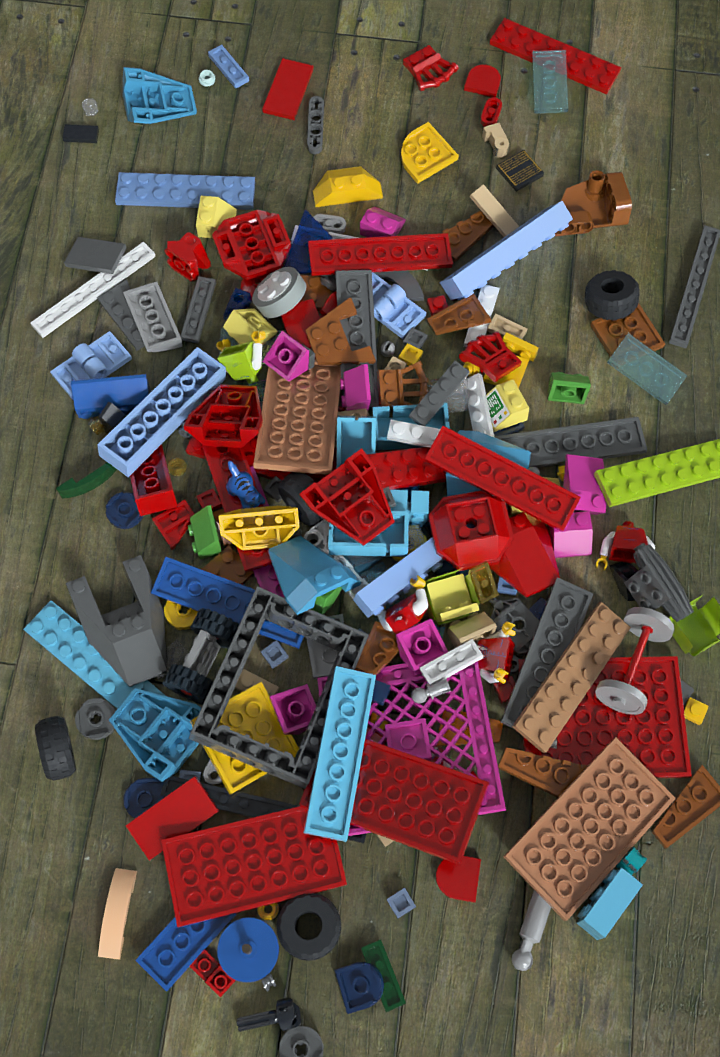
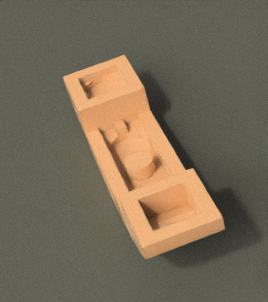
[98,868,137,960]

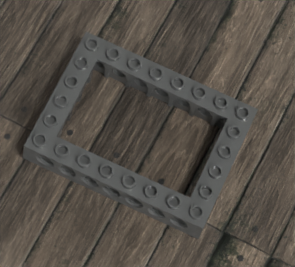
[189,586,368,789]

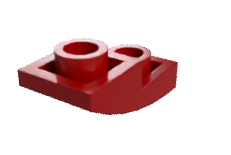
[189,949,236,997]

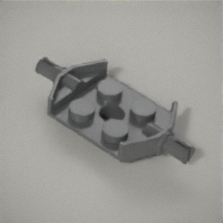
[485,593,539,657]

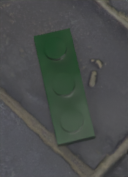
[361,940,406,1012]

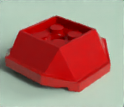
[212,210,291,280]
[428,491,514,571]

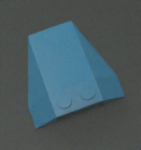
[123,67,197,124]
[446,430,531,496]
[268,536,361,615]
[109,688,202,782]

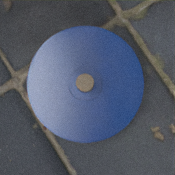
[217,918,279,982]

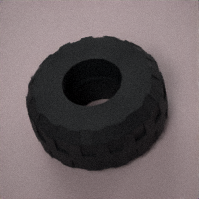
[585,270,640,321]
[278,472,323,526]
[35,716,76,781]
[276,893,341,961]

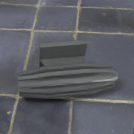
[624,543,694,622]

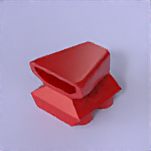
[165,232,211,281]

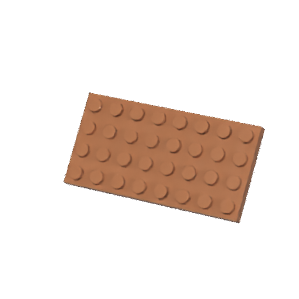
[254,360,341,475]
[503,737,676,921]

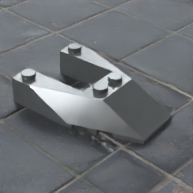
[66,555,167,687]

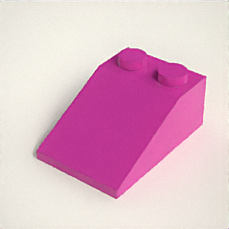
[563,454,606,515]

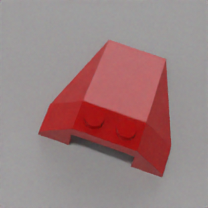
[183,384,263,448]
[299,448,395,546]
[488,512,560,597]

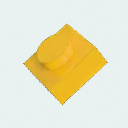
[398,343,423,366]
[684,697,709,725]

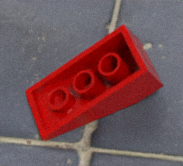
[130,444,178,516]

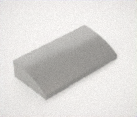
[123,282,182,352]

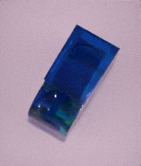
[223,288,252,321]

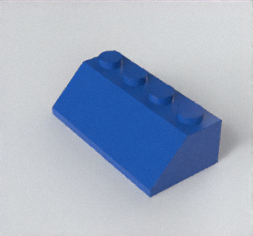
[71,374,151,419]

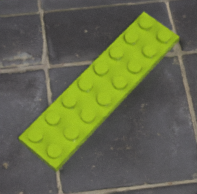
[594,439,720,507]

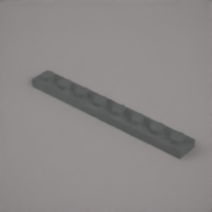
[669,226,720,348]

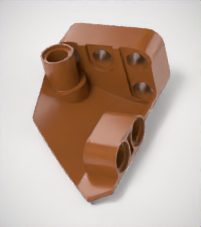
[554,170,632,237]

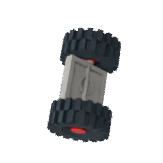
[163,608,239,705]

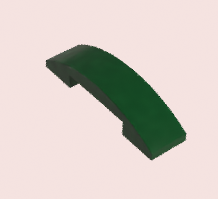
[56,461,117,499]

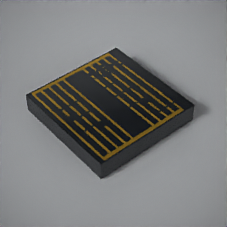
[496,150,544,192]

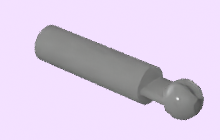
[512,890,551,971]

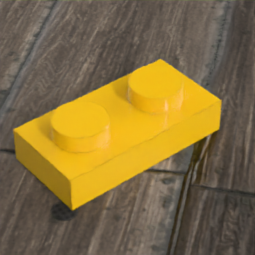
[503,332,539,362]

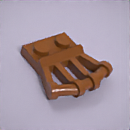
[377,361,429,408]

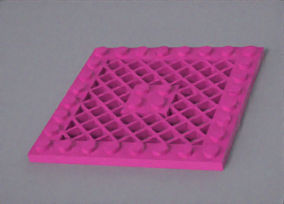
[317,661,506,836]

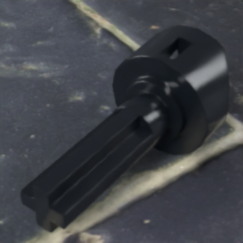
[236,997,301,1032]

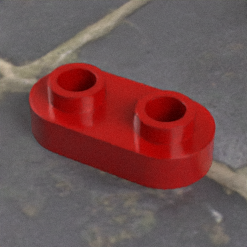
[480,97,502,127]

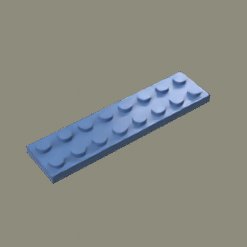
[115,172,255,210]

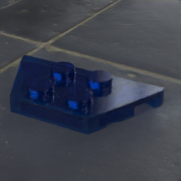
[284,210,333,274]

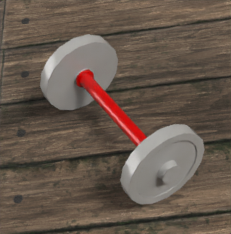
[595,607,675,715]

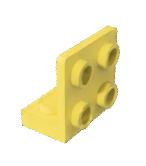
[426,574,479,622]

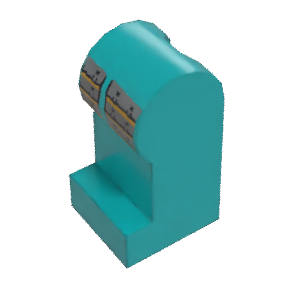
[615,847,648,875]

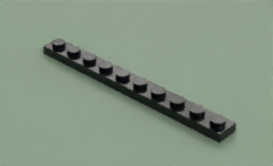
[160,776,366,844]

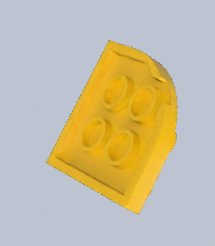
[401,122,459,184]

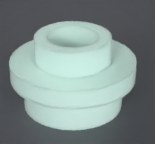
[199,70,215,86]

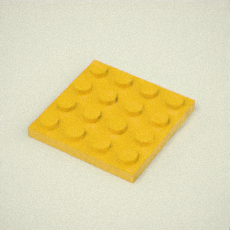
[189,682,299,795]

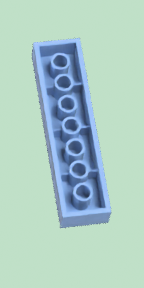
[440,201,573,301]
[98,347,226,477]

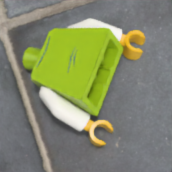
[216,331,266,386]

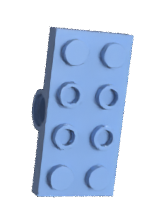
[372,272,426,339]
[50,331,132,400]

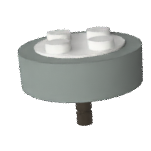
[252,267,306,318]

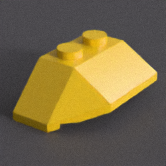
[313,166,383,207]
[219,505,299,550]

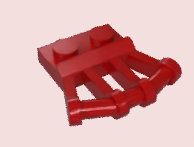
[403,45,459,91]
[459,331,522,382]

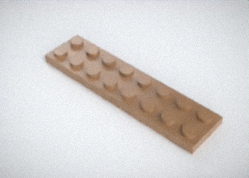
[512,602,631,753]

